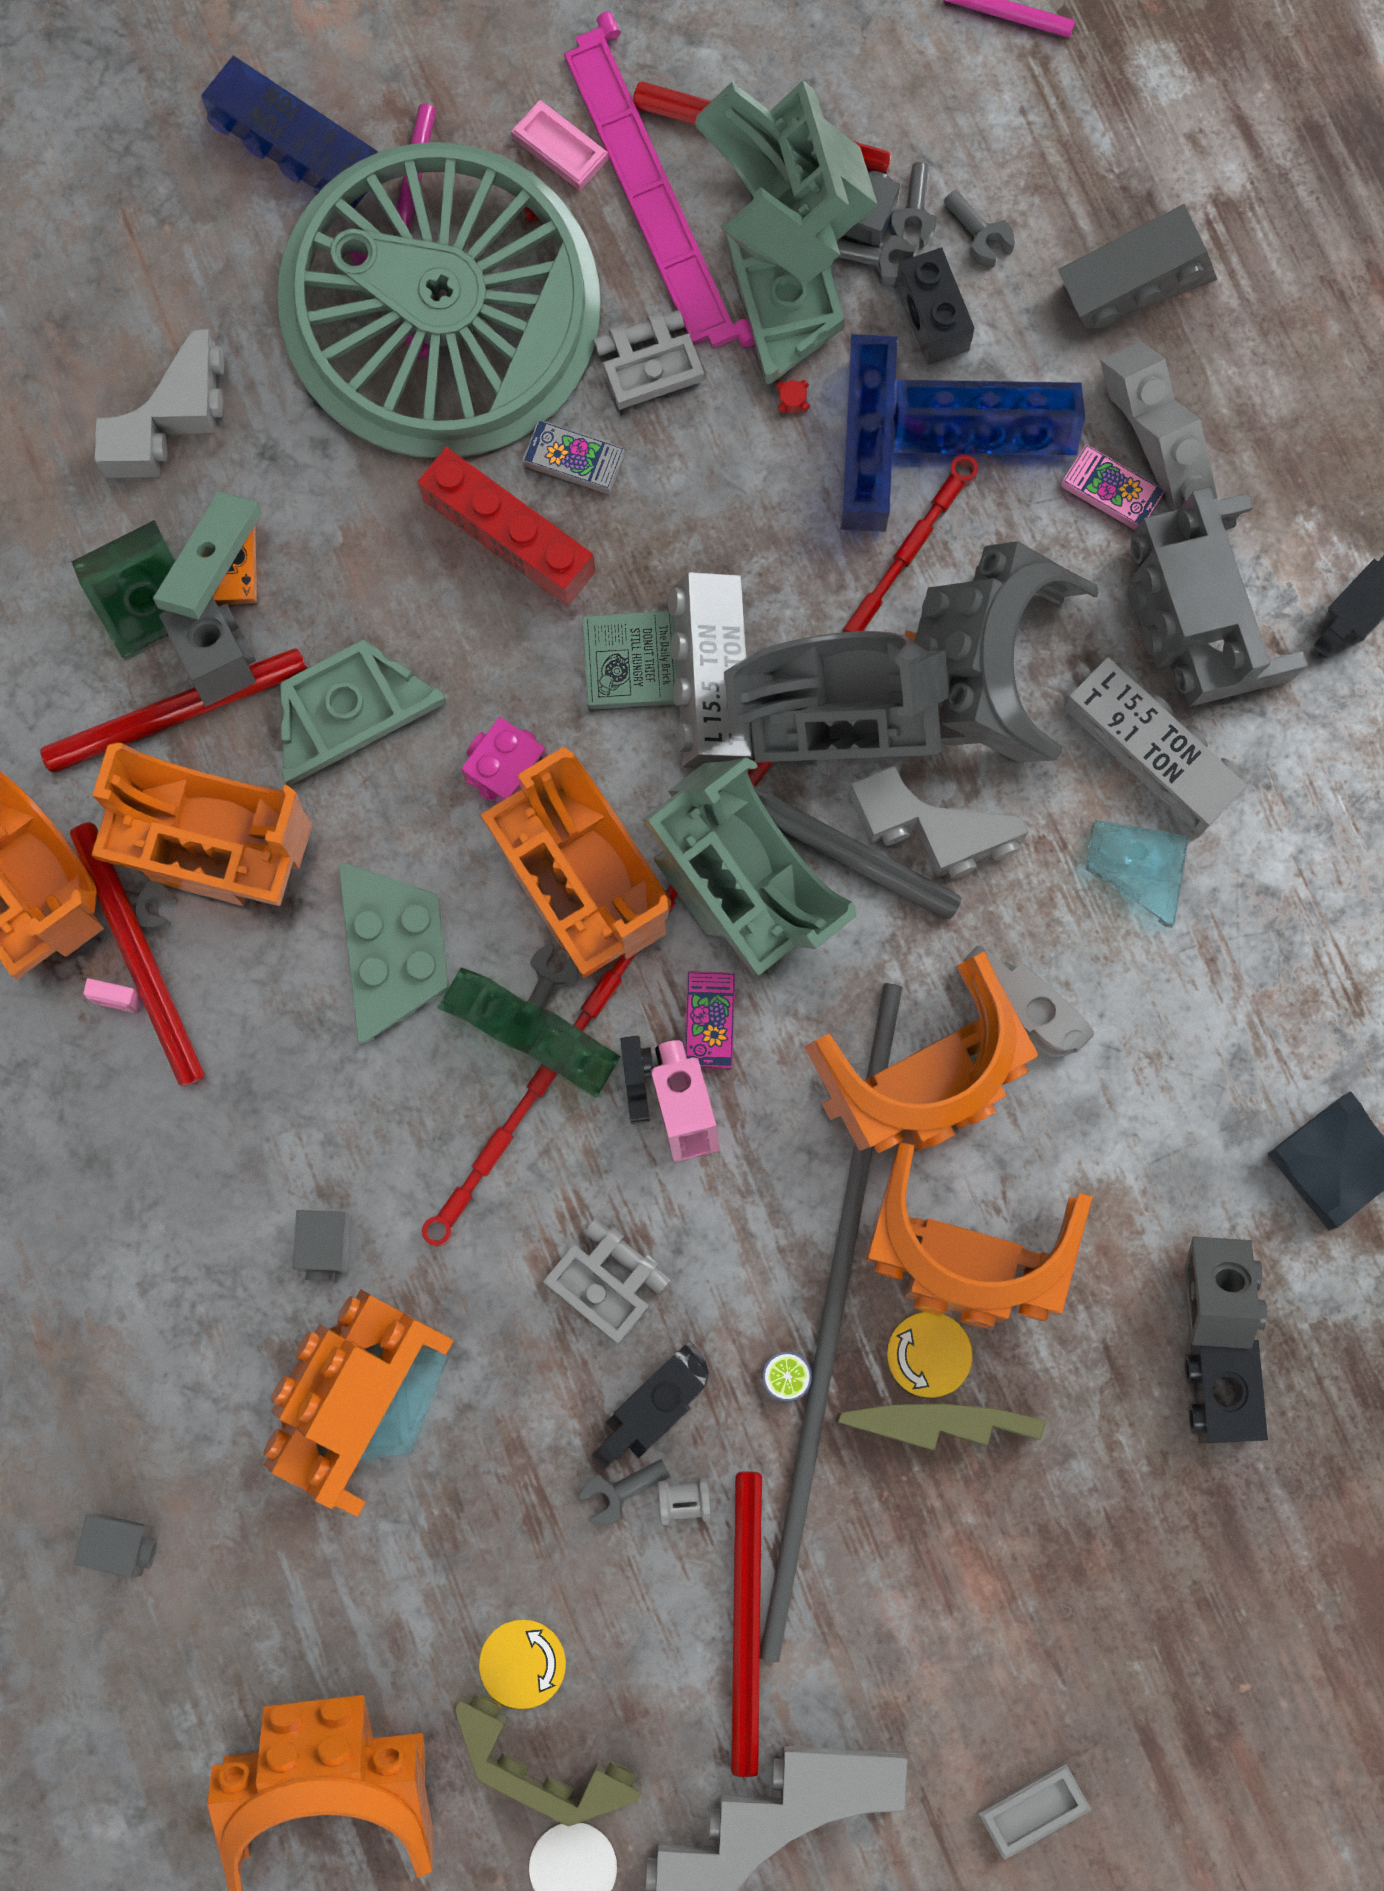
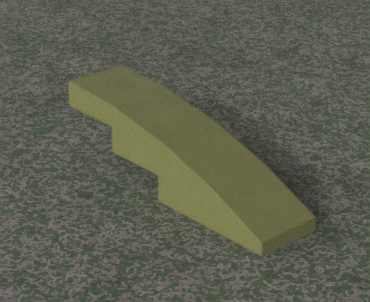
[836,1404,1046,1450]

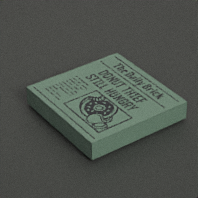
[582,611,678,710]

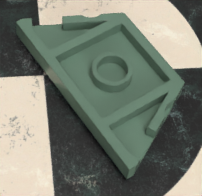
[725,232,844,384]
[281,639,447,786]
[339,863,450,1045]

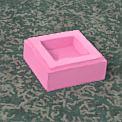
[83,978,142,1014]

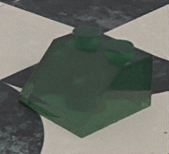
[71,520,176,658]

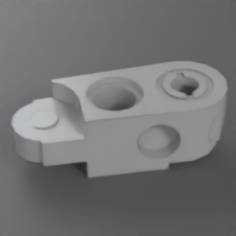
[964,946,1094,1057]

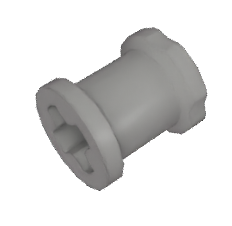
[658,1477,711,1526]

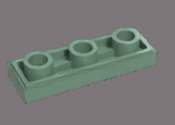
[153,491,263,620]

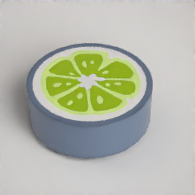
[762,1352,812,1402]

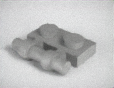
[593,310,705,410]
[543,1218,671,1345]

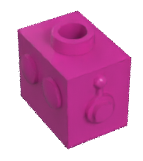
[461,716,548,803]

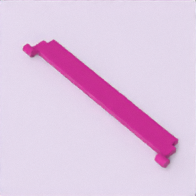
[564,11,754,349]

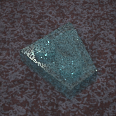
[1085,820,1189,928]
[361,1351,449,1459]

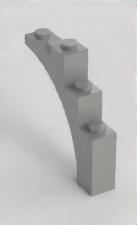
[646,1746,907,1891]

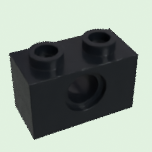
[895,247,975,365]
[1185,1340,1268,1443]

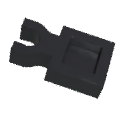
[620,1035,653,1124]

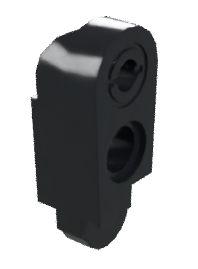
[1313,555,1384,658]
[591,1341,709,1470]

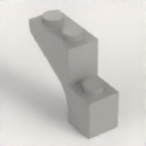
[95,329,224,478]
[1100,341,1218,511]
[849,766,1028,879]

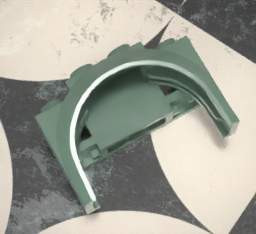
[695,80,878,285]
[642,757,856,976]

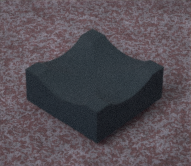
[1267,1091,1384,1231]

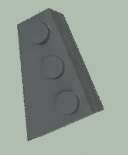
[1058,204,1217,330]

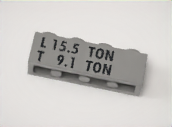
[668,572,752,767]
[1063,657,1247,835]

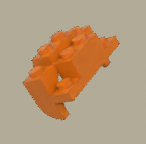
[263,1289,454,1517]

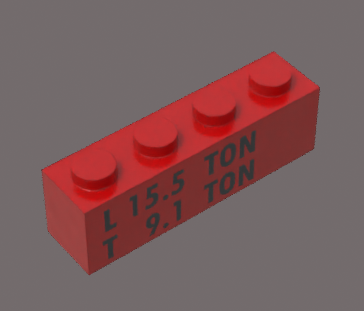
[417,447,596,607]

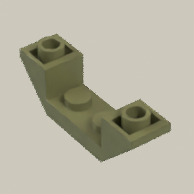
[455,1693,642,1827]

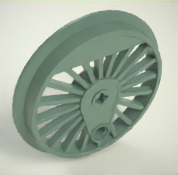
[277,142,601,459]

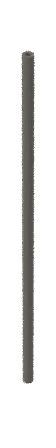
[760,983,902,1662]

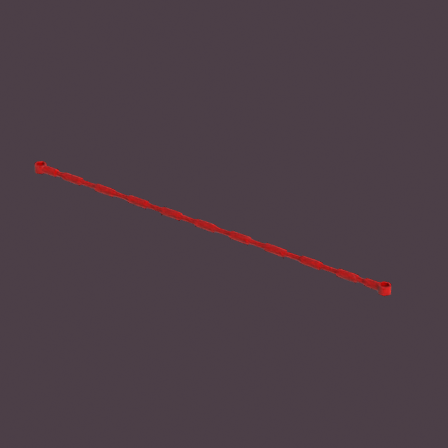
[422,454,978,1247]

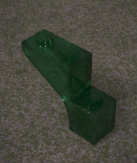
[437,967,621,1098]

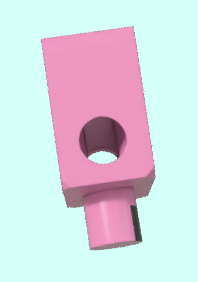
[651,1040,720,1163]

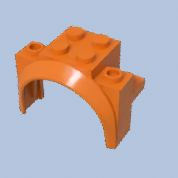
[91,743,313,906]
[480,747,671,978]
[0,770,104,980]
[804,951,1039,1153]
[865,1142,1093,1329]
[207,1695,433,1891]

